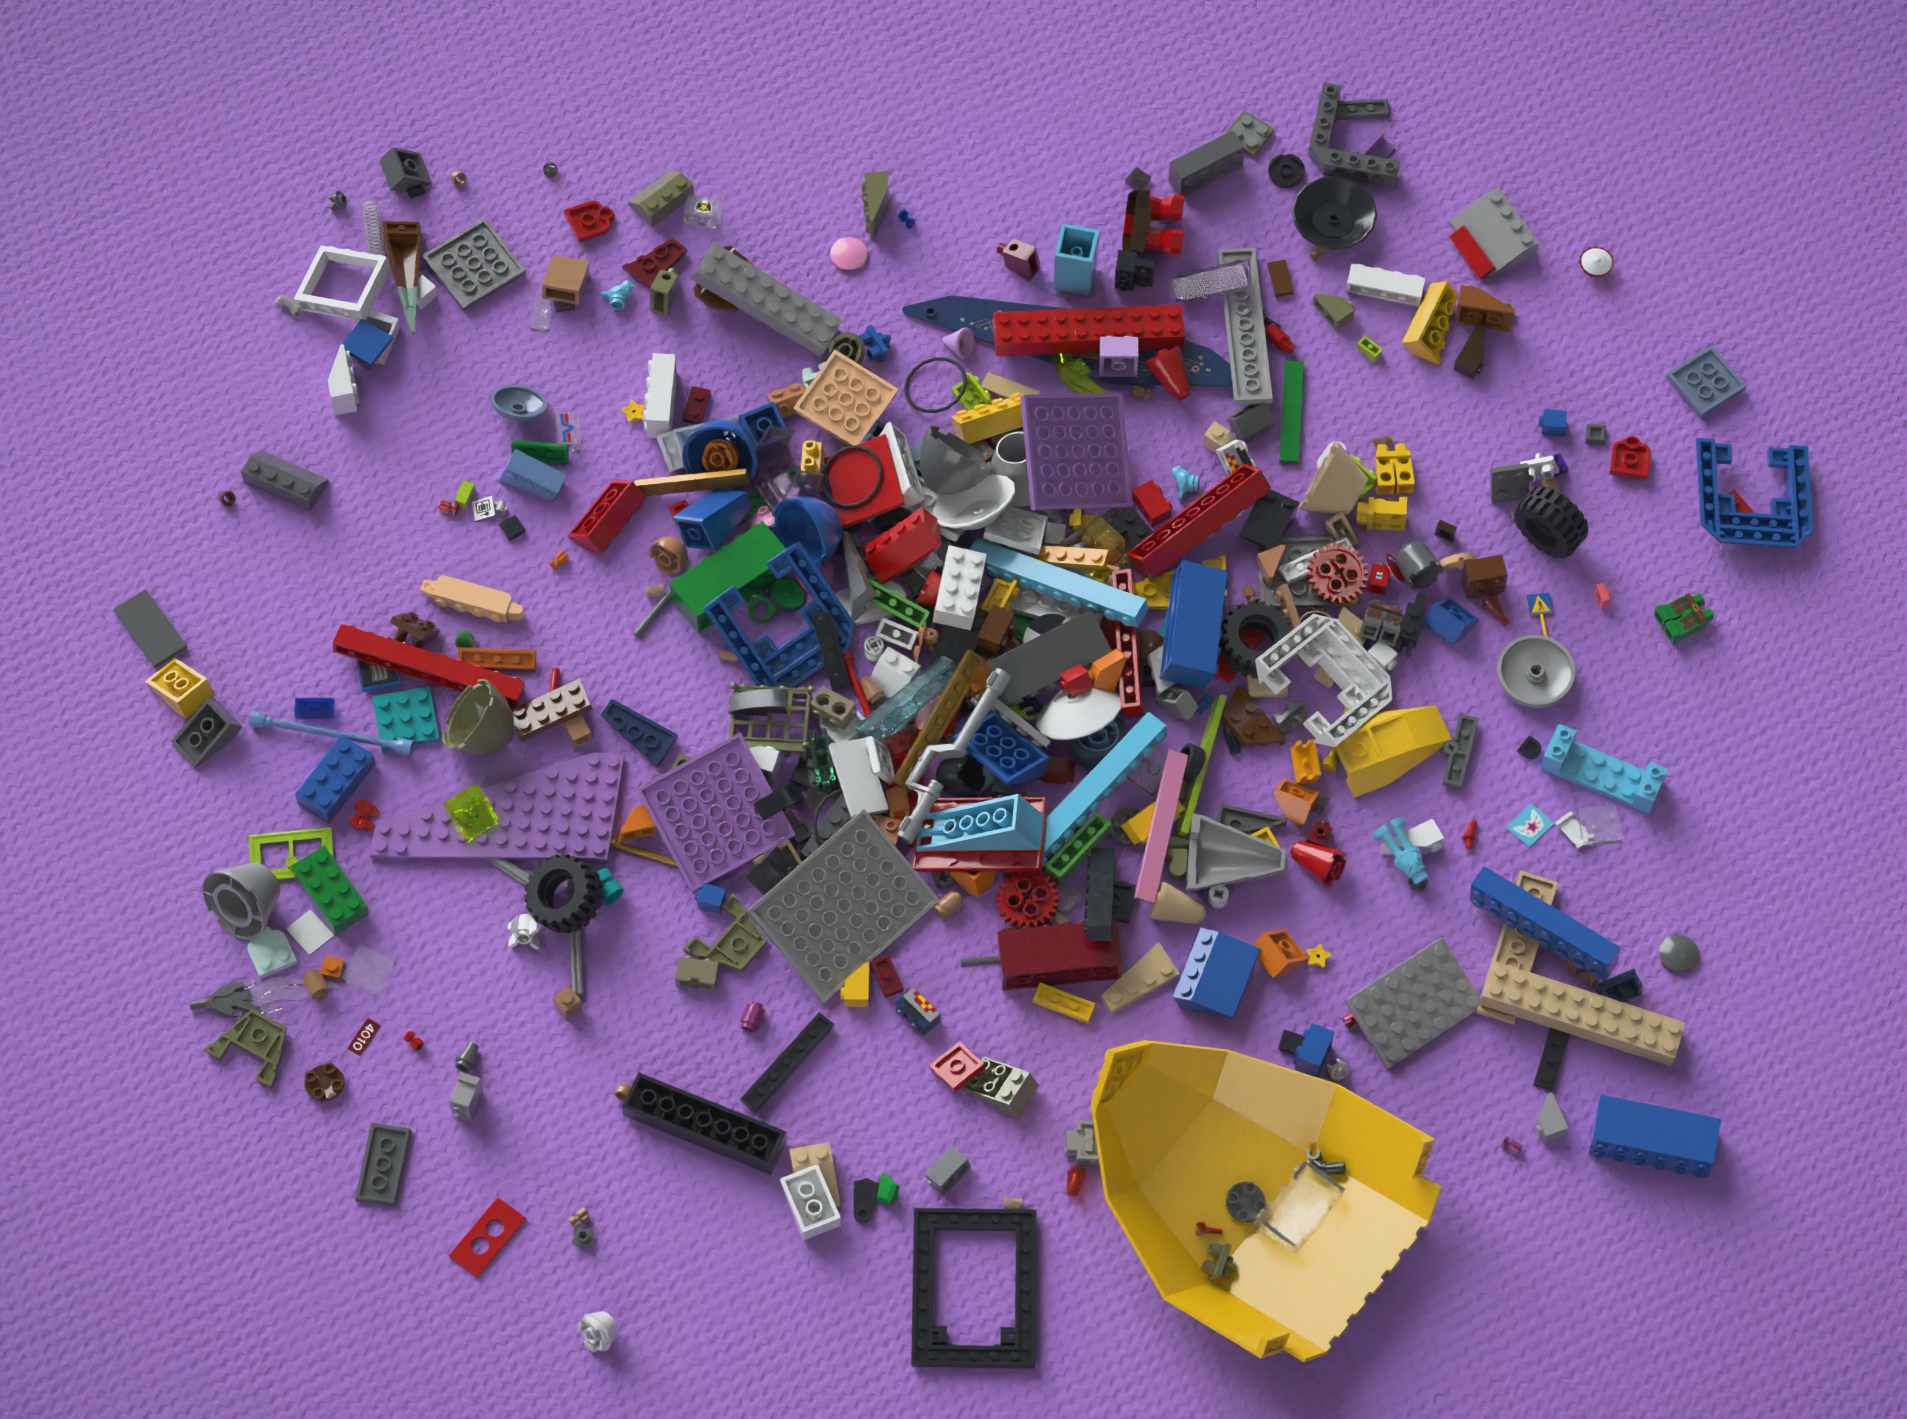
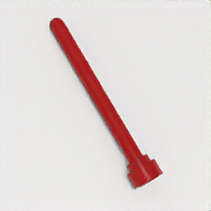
[842,652,880,736]

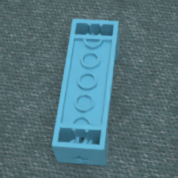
[1541,724,1668,814]

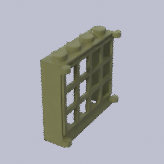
[724,683,816,760]

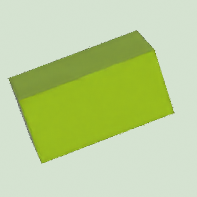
[1357,336,1383,363]
[454,480,475,509]

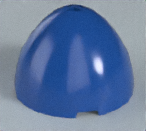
[682,419,758,491]
[772,497,843,568]

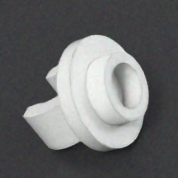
[1327,1059,1349,1080]

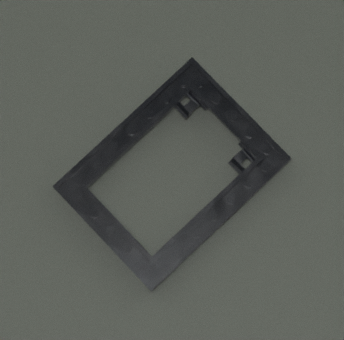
[911,1208,1036,1369]

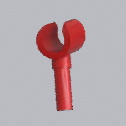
[1195,1222,1223,1236]

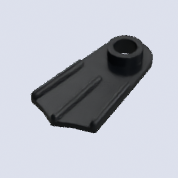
[853,1178,879,1223]

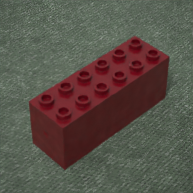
[997,919,1122,991]

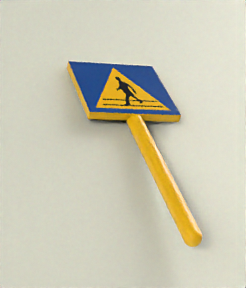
[1526,593,1553,637]

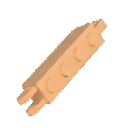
[420,575,525,623]

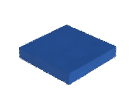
[342,318,393,367]

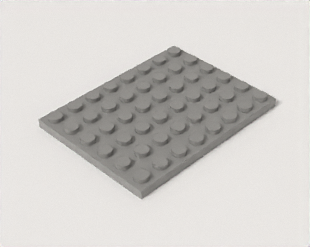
[746,809,940,1003]

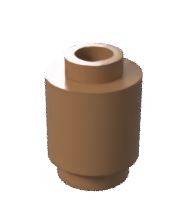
[934,891,963,920]
[303,969,330,1000]

